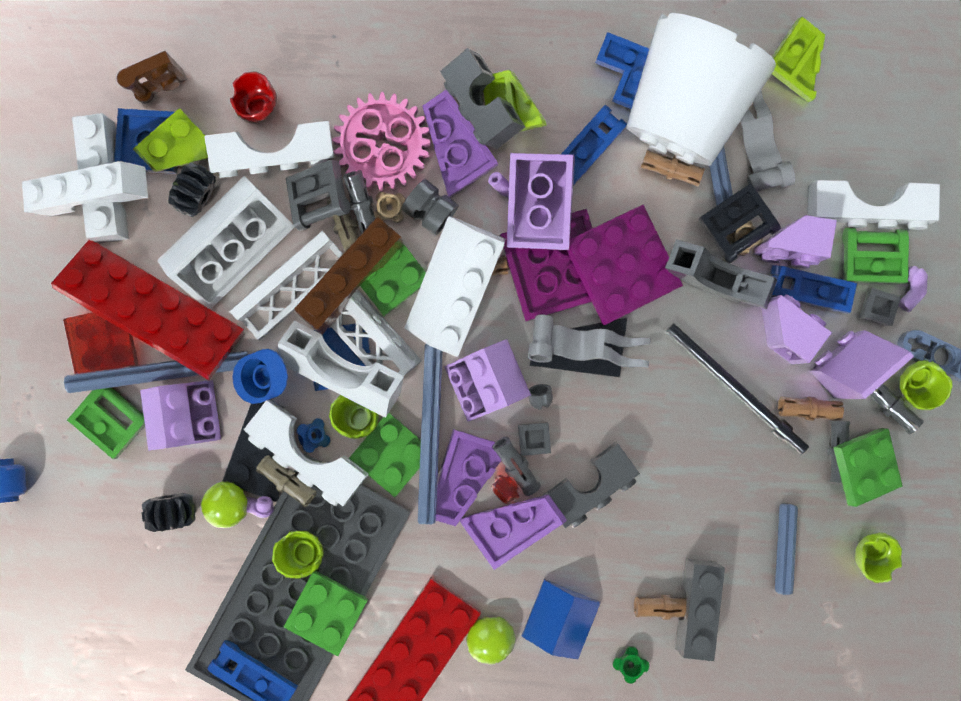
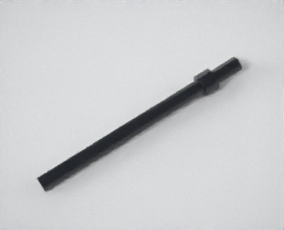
[666,323,809,455]

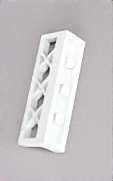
[230,231,343,340]
[331,289,422,376]

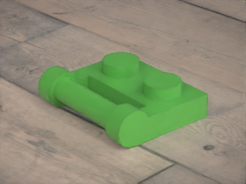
[842,228,909,284]
[67,387,145,459]

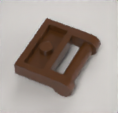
[117,51,187,104]

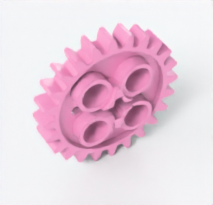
[332,92,431,192]

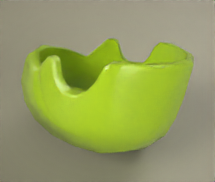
[900,360,953,410]
[329,395,379,439]
[201,482,248,528]
[272,531,324,579]
[854,532,902,583]
[466,617,516,664]

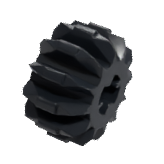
[168,162,216,217]
[141,493,196,532]

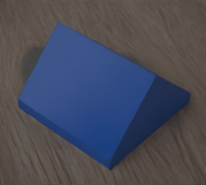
[522,579,601,659]

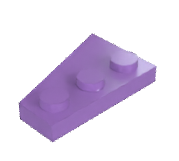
[422,90,498,198]
[436,429,501,526]
[460,494,567,570]

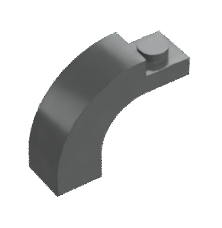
[665,239,777,309]

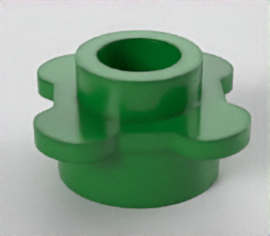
[613,646,650,684]

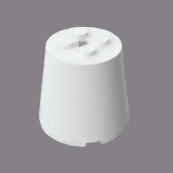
[626,13,776,166]

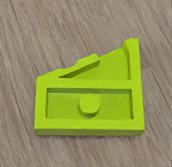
[772,17,825,102]
[483,70,547,132]
[133,108,208,173]

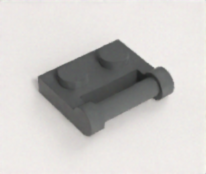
[285,159,351,231]

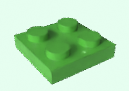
[360,242,426,317]
[349,412,421,498]
[833,428,903,507]
[284,571,368,656]

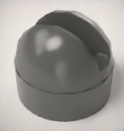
[528,384,553,410]

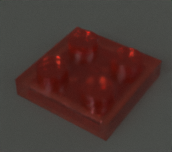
[63,312,139,374]

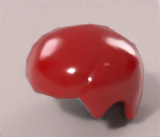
[230,71,277,122]

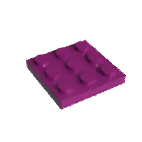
[567,204,683,325]
[499,208,593,322]

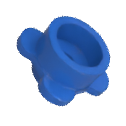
[297,418,330,453]

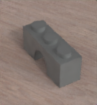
[440,48,525,149]
[542,442,640,528]
[675,558,725,661]

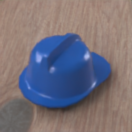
[232,349,288,404]

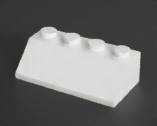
[157,176,295,309]
[404,216,506,357]

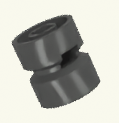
[401,178,459,236]

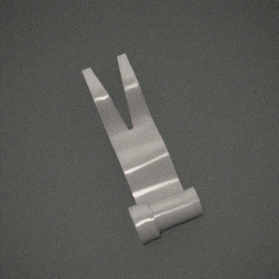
[741,91,795,191]
[528,315,651,368]

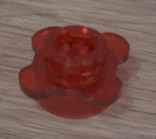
[491,474,520,504]

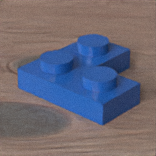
[595,32,649,109]

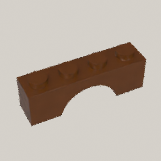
[294,217,403,335]

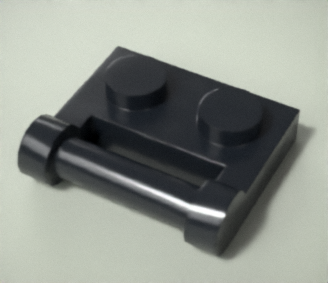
[698,183,781,264]

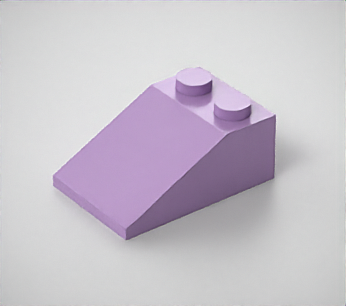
[507,153,575,250]
[810,330,914,399]

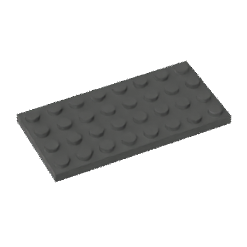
[185,453,411,701]

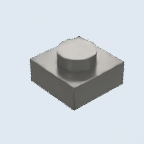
[859,288,901,326]
[518,422,551,456]

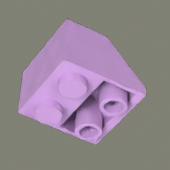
[753,215,837,268]
[762,295,832,364]
[444,339,531,422]
[140,380,221,451]

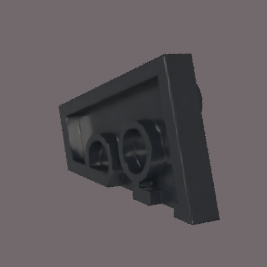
[529,317,628,378]
[222,402,284,502]

